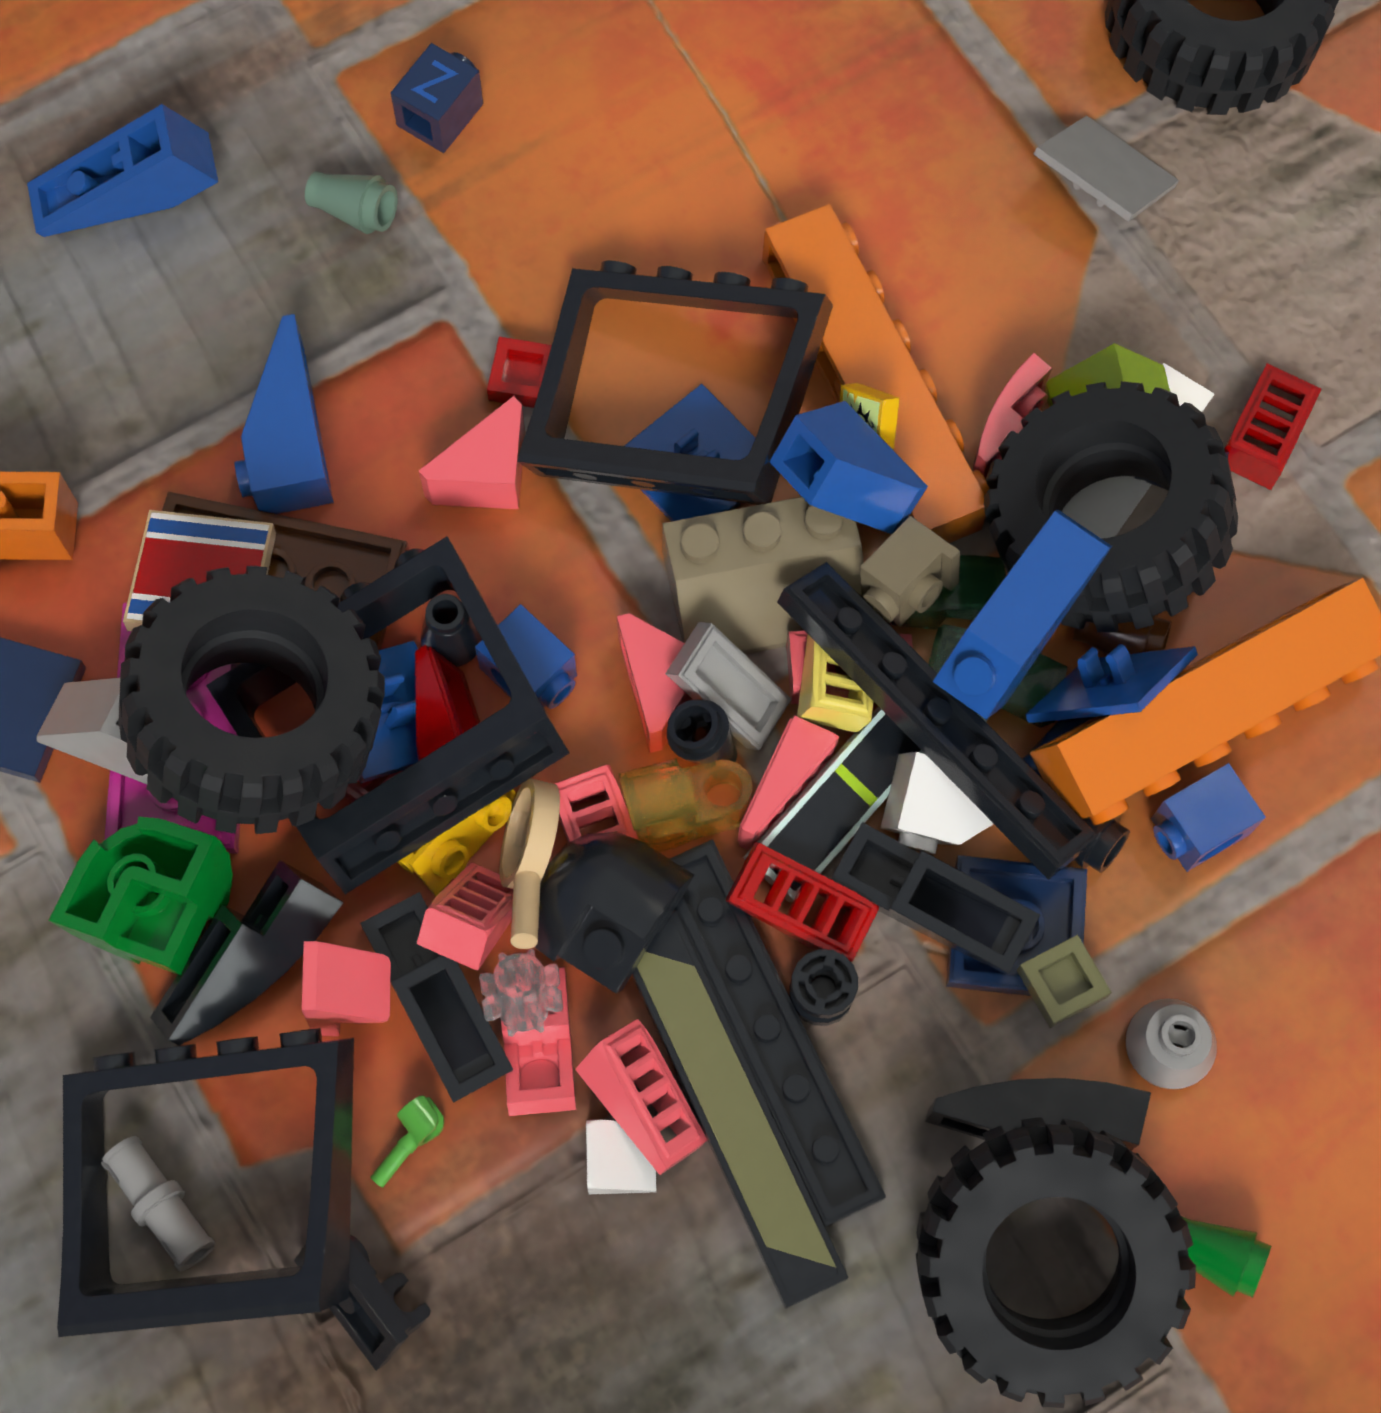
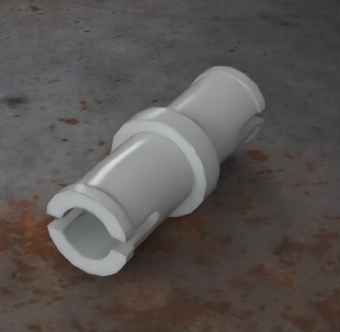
[101,1136,216,1272]

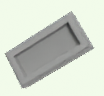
[665,622,791,751]

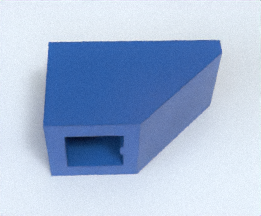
[770,401,928,534]

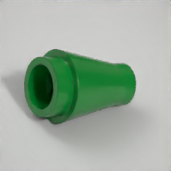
[1182,1216,1272,1298]

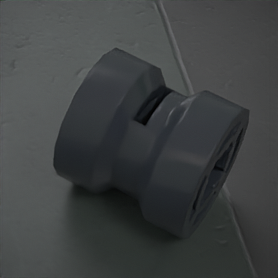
[789,949,858,1026]

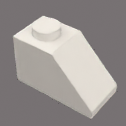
[880,752,993,854]

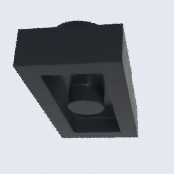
[294,1235,431,1371]

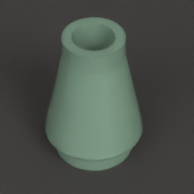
[305,171,398,234]

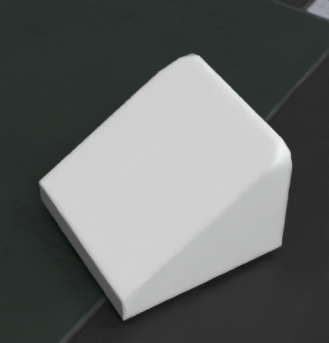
[586,1120,656,1194]

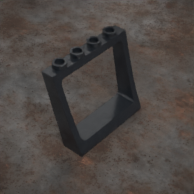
[517,260,833,505]
[206,536,569,894]
[57,1028,354,1337]

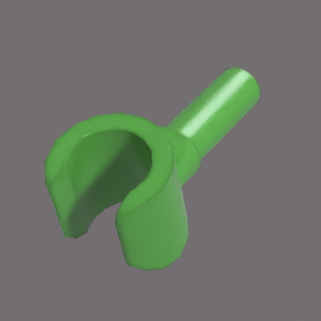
[370,1096,444,1188]

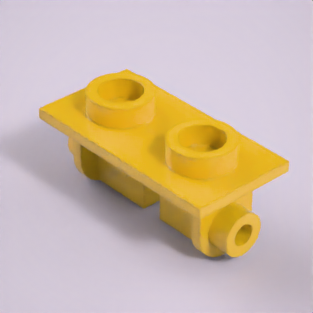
[397,789,517,896]

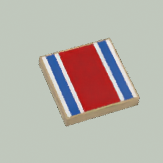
[123,510,276,631]

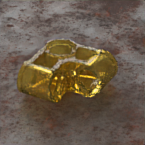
[619,758,753,852]

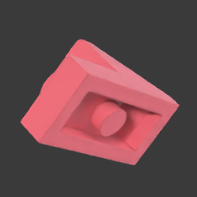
[302,941,391,1036]

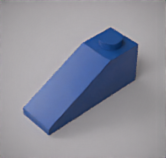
[27,104,219,237]
[234,314,334,514]
[933,509,1112,720]

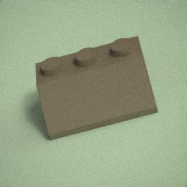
[662,497,864,654]

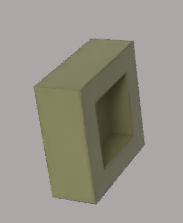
[1017,935,1112,1028]

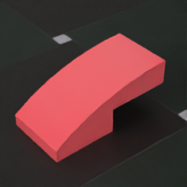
[499,967,576,1116]

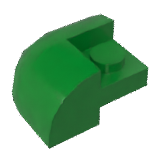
[48,816,233,975]

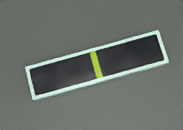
[743,706,925,902]

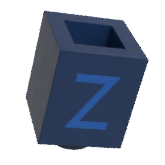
[390,43,483,153]

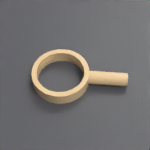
[499,778,560,949]

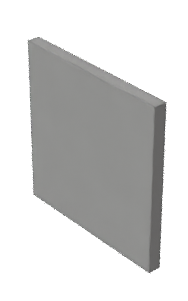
[1034,115,1179,222]

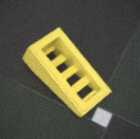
[797,634,874,733]

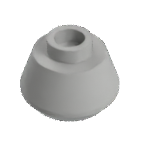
[1125,999,1217,1089]

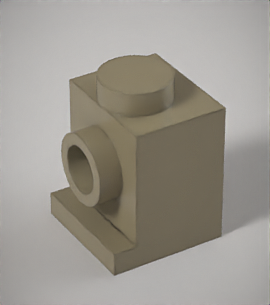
[860,516,960,626]

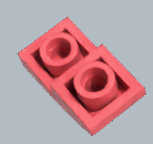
[972,353,1052,479]

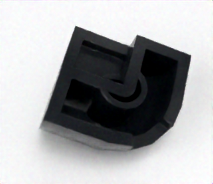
[535,831,695,994]

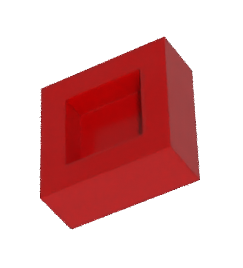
[487,336,552,408]

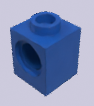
[475,604,577,709]
[1151,763,1266,872]

